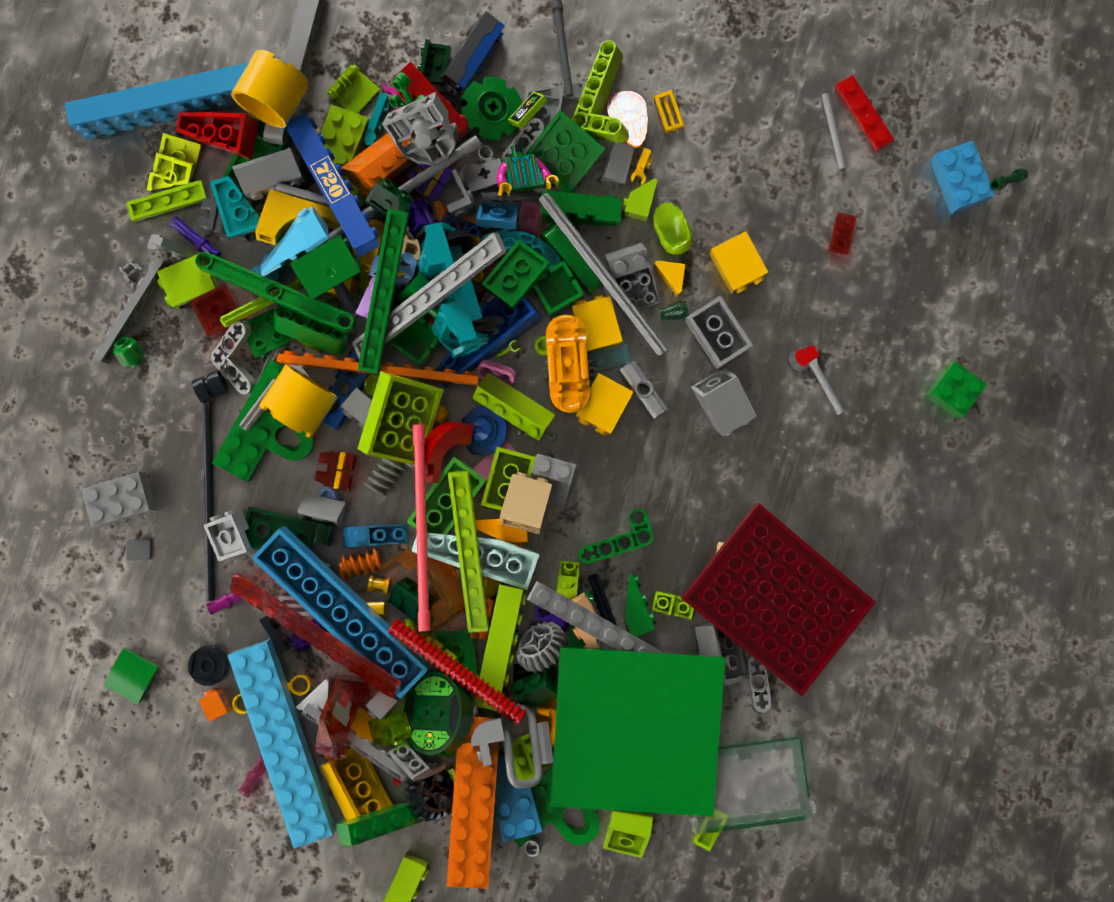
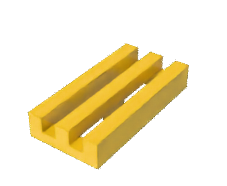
[653,90,684,134]

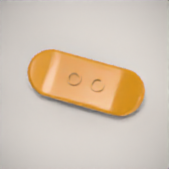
[546,315,590,413]

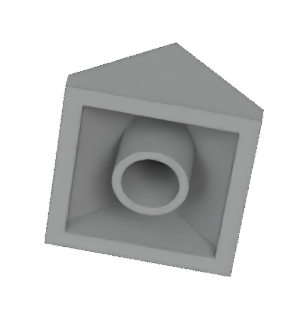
[297,494,346,528]

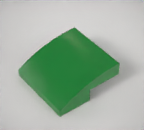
[103,648,159,705]

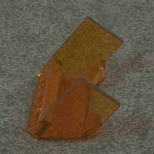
[379,548,466,637]

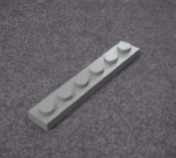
[94,257,170,364]
[301,703,408,782]

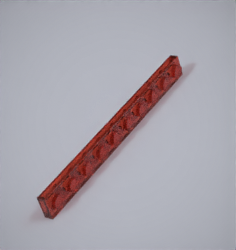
[230,572,401,699]

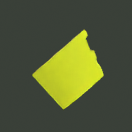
[147,133,203,191]

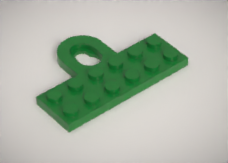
[212,360,314,483]
[494,766,600,848]

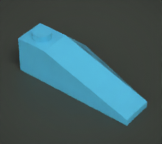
[261,206,329,276]

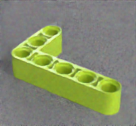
[572,40,629,143]

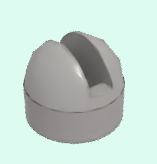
[477,145,493,163]
[524,839,542,857]

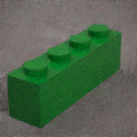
[337,800,423,846]

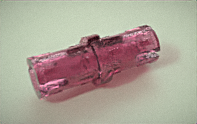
[238,755,266,797]

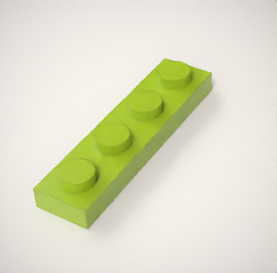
[126,180,208,222]

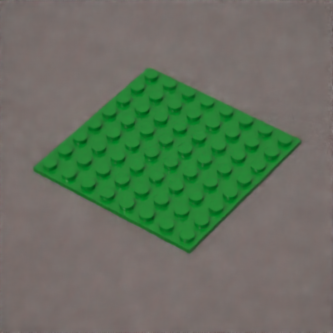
[551,647,725,817]

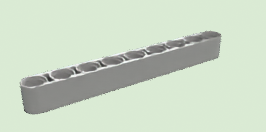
[263,0,326,146]

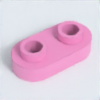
[477,360,516,386]

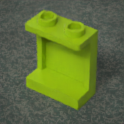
[157,253,221,311]

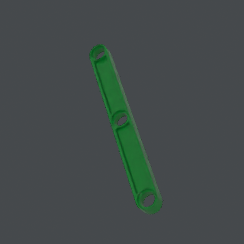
[195,252,356,333]

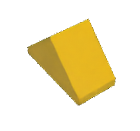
[653,260,685,297]

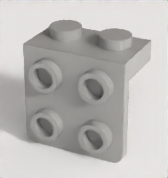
[447,169,476,221]

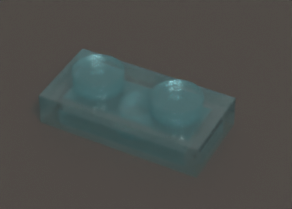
[589,344,631,372]

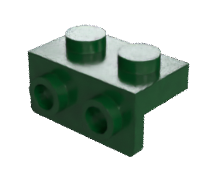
[417,38,451,86]
[387,577,436,623]

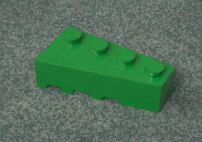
[541,190,622,227]

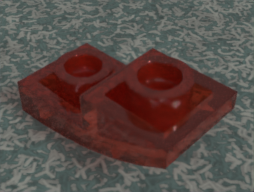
[828,212,857,255]

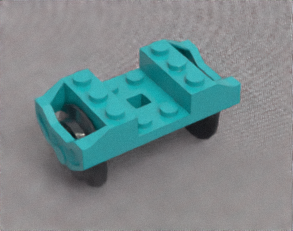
[415,222,505,359]

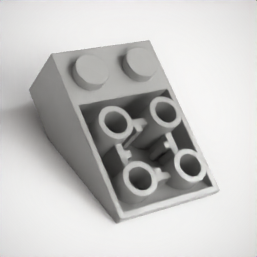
[604,243,661,315]

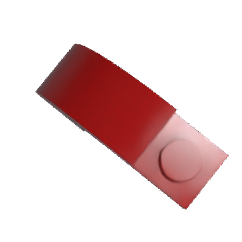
[424,421,474,483]

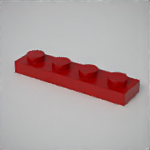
[835,75,895,152]

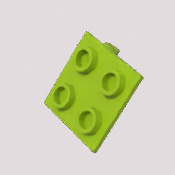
[326,64,380,114]

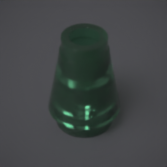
[659,300,689,320]

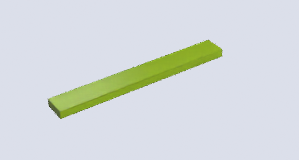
[448,470,489,633]

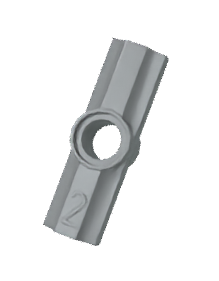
[620,361,668,419]

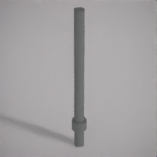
[551,0,573,97]

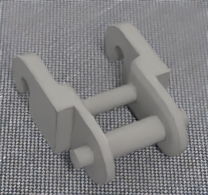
[119,259,147,288]

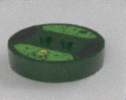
[403,671,473,756]

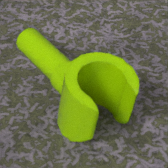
[496,338,524,358]

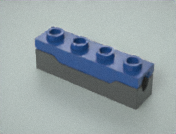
[440,11,505,92]

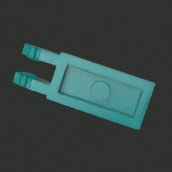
[363,92,391,148]

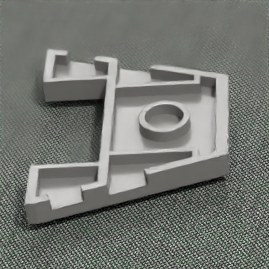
[519,81,586,138]

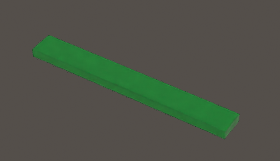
[358,208,409,374]

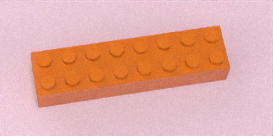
[446,715,501,889]

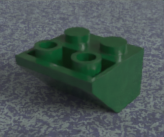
[513,663,558,708]

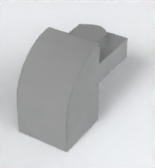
[471,717,505,766]

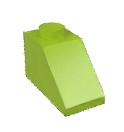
[622,179,658,222]

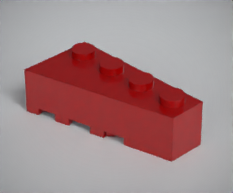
[393,61,469,143]
[176,112,259,160]

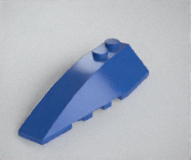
[435,295,542,388]

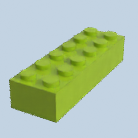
[473,583,527,711]

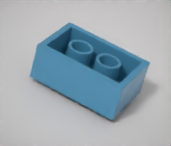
[930,140,995,214]

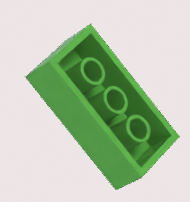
[406,457,488,535]

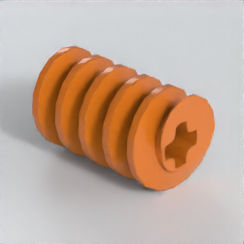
[339,548,384,581]

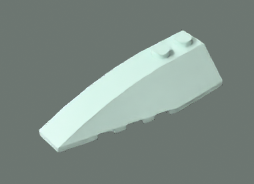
[412,533,540,590]

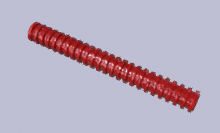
[388,618,527,725]

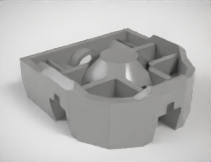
[382,92,458,166]

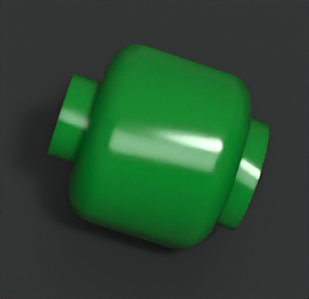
[113,337,144,367]

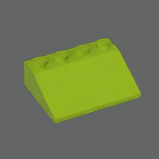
[358,371,444,465]

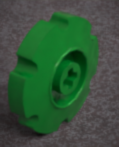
[460,77,522,142]

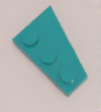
[210,176,260,239]

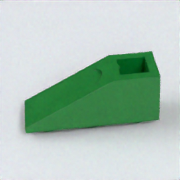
[624,573,657,637]

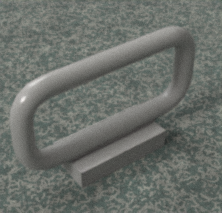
[501,704,553,789]

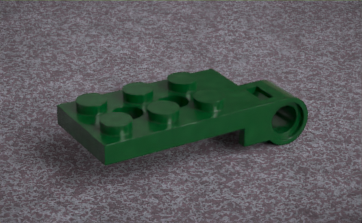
[245,506,335,550]

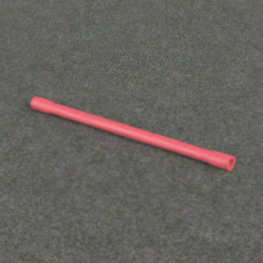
[413,424,431,631]

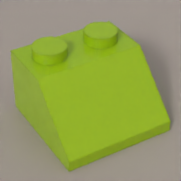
[603,810,653,858]

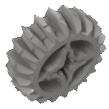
[514,621,568,673]

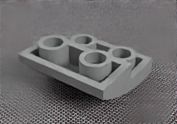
[388,742,446,781]

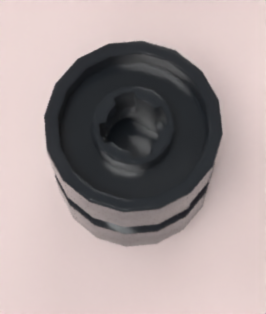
[192,369,229,404]

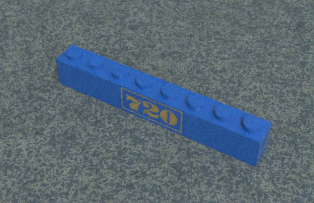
[286,112,380,257]

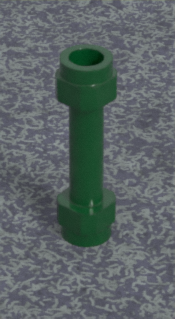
[990,168,1028,190]

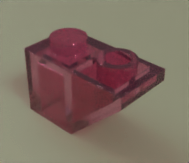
[516,199,542,235]

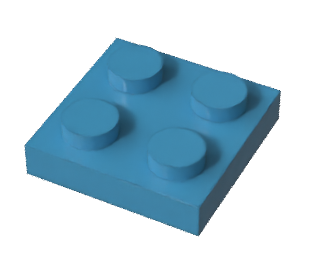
[476,203,519,230]

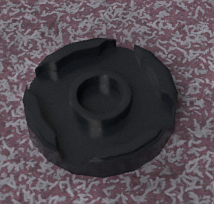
[188,645,229,686]

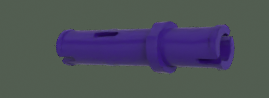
[169,216,222,257]

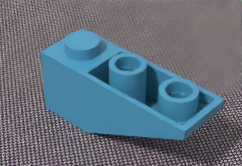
[342,524,408,548]

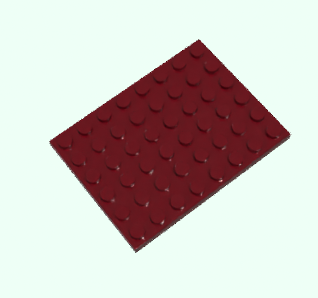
[681,502,876,696]

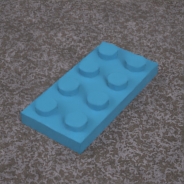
[494,755,543,843]

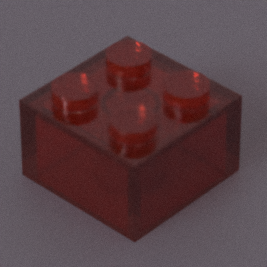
[190,283,248,340]

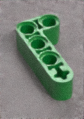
[539,222,603,294]
[273,305,348,355]
[578,509,653,564]

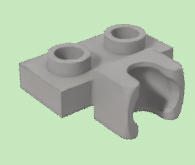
[148,234,194,261]

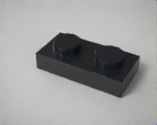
[259,615,292,654]

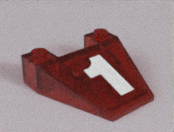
[315,675,372,763]

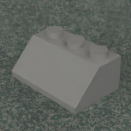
[232,148,306,200]
[695,623,749,686]

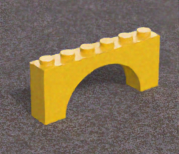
[255,189,385,273]

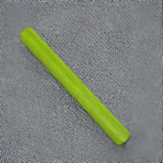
[220,278,304,327]

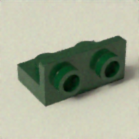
[364,177,414,217]

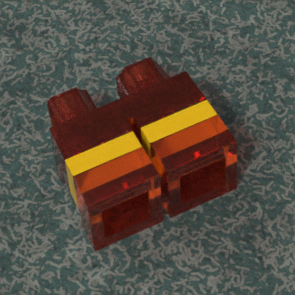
[314,451,358,492]

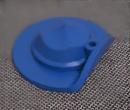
[461,406,507,455]

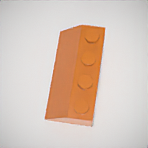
[341,132,416,198]

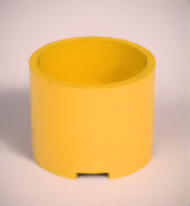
[231,50,309,128]
[259,364,338,438]

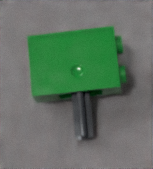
[290,235,362,312]

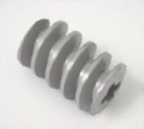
[364,458,406,496]

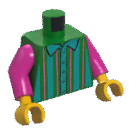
[496,144,558,196]

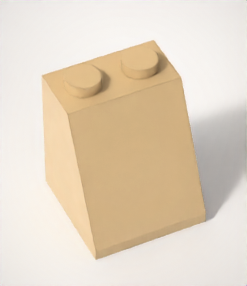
[499,472,552,534]

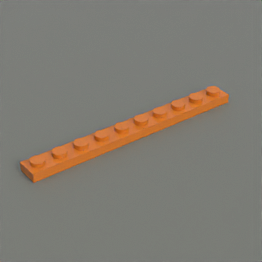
[277,351,479,386]

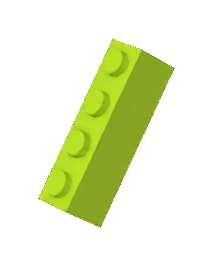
[472,373,555,441]
[383,852,429,902]

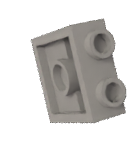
[203,508,252,561]

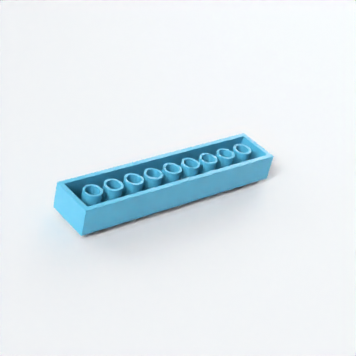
[228,639,336,848]

